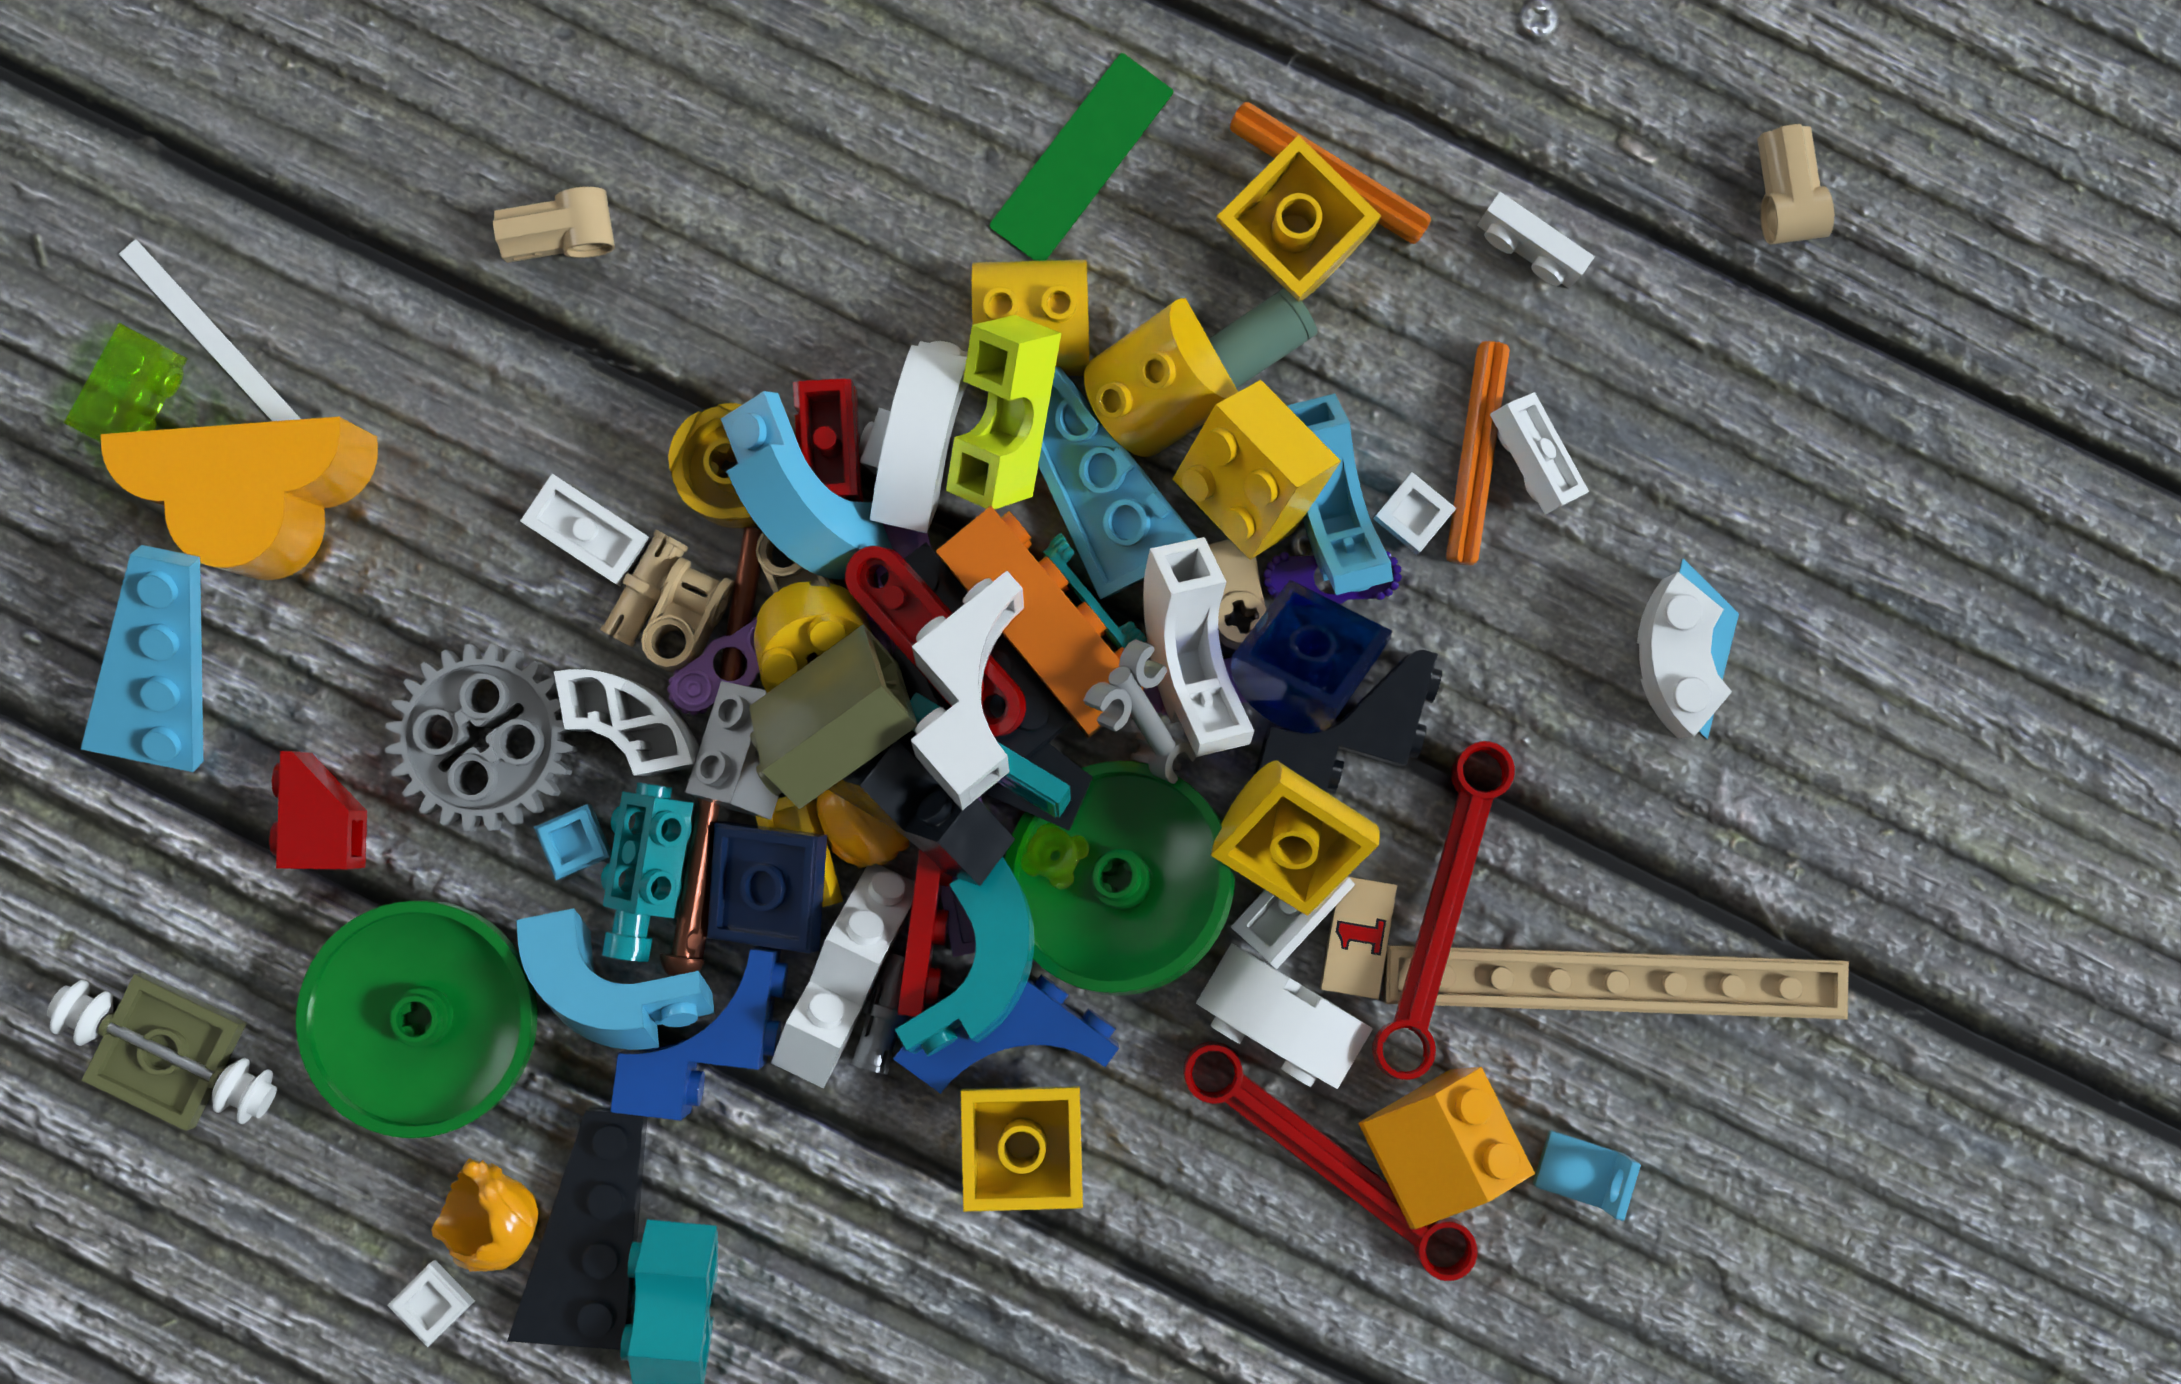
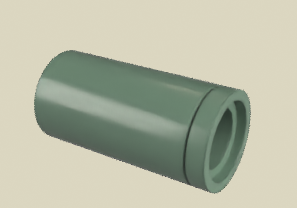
[1209,288,1318,389]

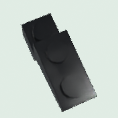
[1253,650,1442,794]
[828,740,1015,886]

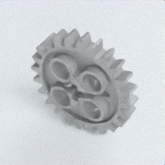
[385,644,579,831]

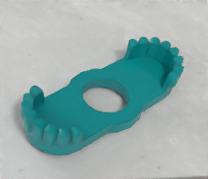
[1042,533,1147,649]

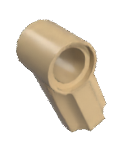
[1757,124,1835,245]
[493,187,615,263]

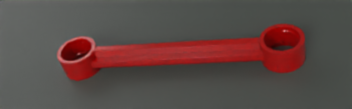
[1372,741,1515,1080]
[1183,1041,1478,1281]

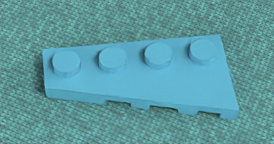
[1038,367,1197,599]
[81,545,204,772]

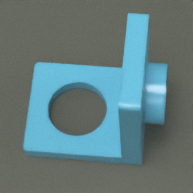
[1533,1130,1641,1221]

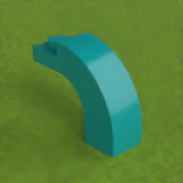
[895,856,1035,1056]

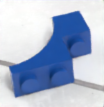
[610,946,788,1121]
[893,974,1119,1094]

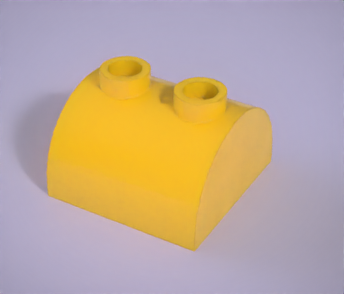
[1216,135,1381,302]
[972,259,1089,376]
[1084,298,1238,457]
[1211,761,1380,916]
[961,1086,1083,1212]

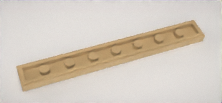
[1383,945,1849,1019]

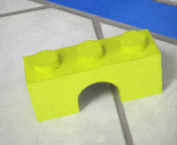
[946,315,1061,510]

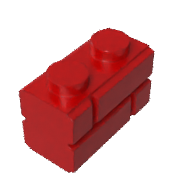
[793,378,863,502]

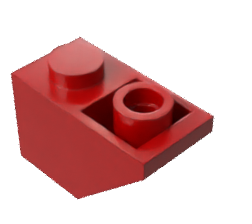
[269,751,367,869]

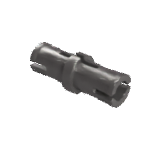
[851,953,909,1075]

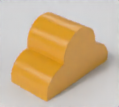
[100,416,378,580]

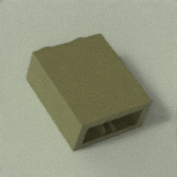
[749,625,917,809]

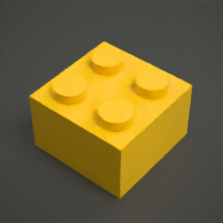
[1172,380,1341,560]

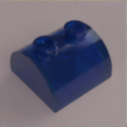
[1231,580,1392,733]

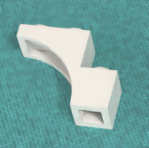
[911,571,1024,811]
[771,864,915,1089]

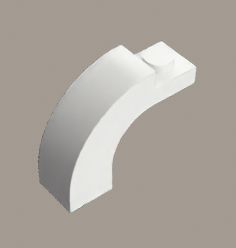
[870,341,968,533]
[1143,537,1254,757]

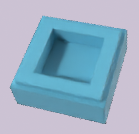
[534,804,612,880]

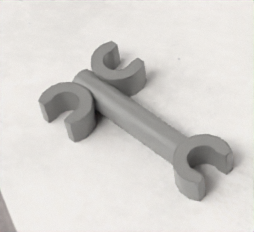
[1083,639,1196,784]

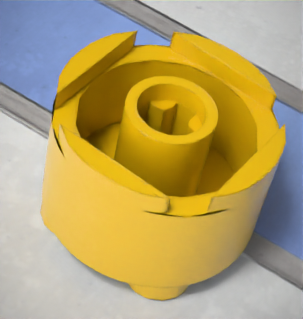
[668,403,758,528]
[754,581,872,693]

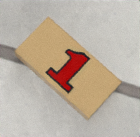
[1319,877,1397,1000]

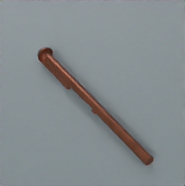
[660,527,763,976]

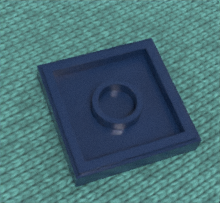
[707,821,827,953]

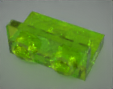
[64,323,188,444]

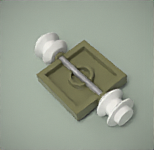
[47,973,277,1131]

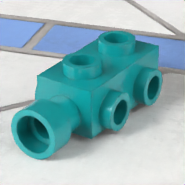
[601,782,694,962]

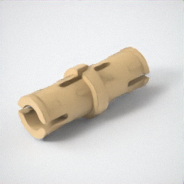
[600,530,689,647]

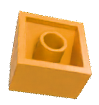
[1358,1067,1535,1229]

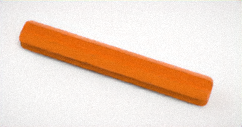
[1230,102,1431,244]
[1446,341,1510,565]

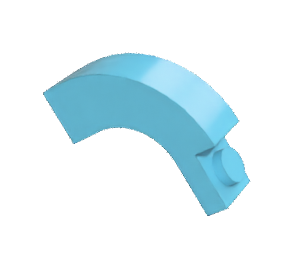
[721,391,893,580]
[1287,393,1393,595]
[516,908,715,1050]

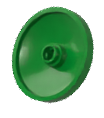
[1005,761,1235,996]
[296,900,538,1138]

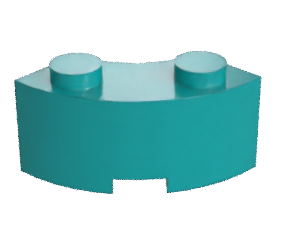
[620,1219,718,1384]

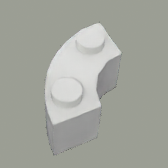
[1637,572,1732,739]
[554,669,699,777]
[1196,943,1373,1089]

